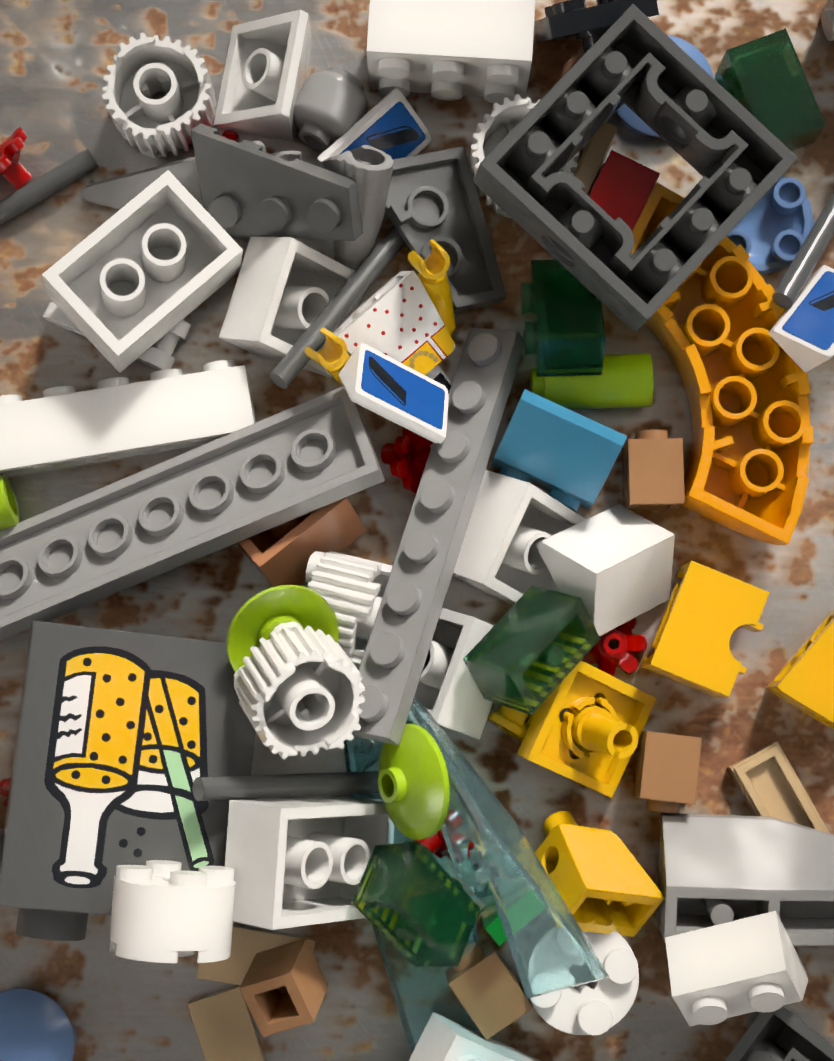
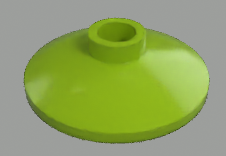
[226,585,339,672]
[378,724,450,840]

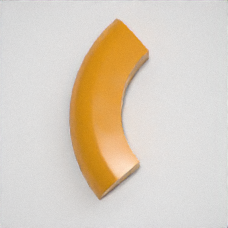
[631,182,814,545]

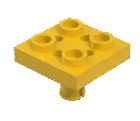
[517,654,657,798]

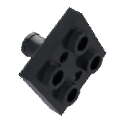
[534,0,659,54]

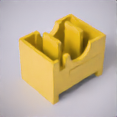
[640,561,770,698]

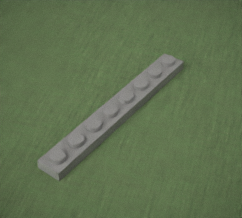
[352,328,526,745]

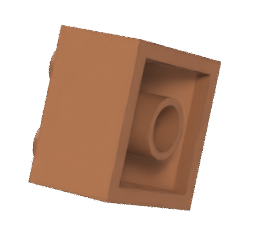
[236,497,367,587]

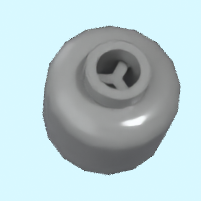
[294,67,369,151]

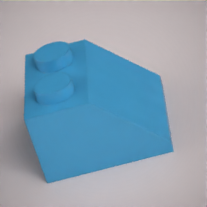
[492,389,627,512]

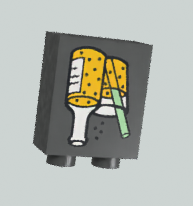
[0,621,256,941]

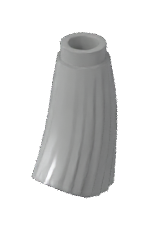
[322,145,394,269]

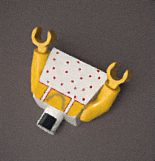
[304,239,456,394]

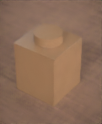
[622,430,685,511]
[633,731,702,813]
[239,938,328,1037]
[445,939,533,1041]

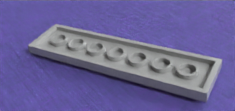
[0,386,385,641]

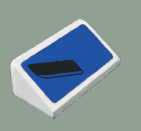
[317,88,432,168]
[768,265,834,373]
[339,344,449,444]

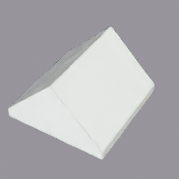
[213,9,313,142]
[536,504,675,643]

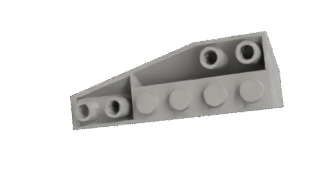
[656,813,834,946]

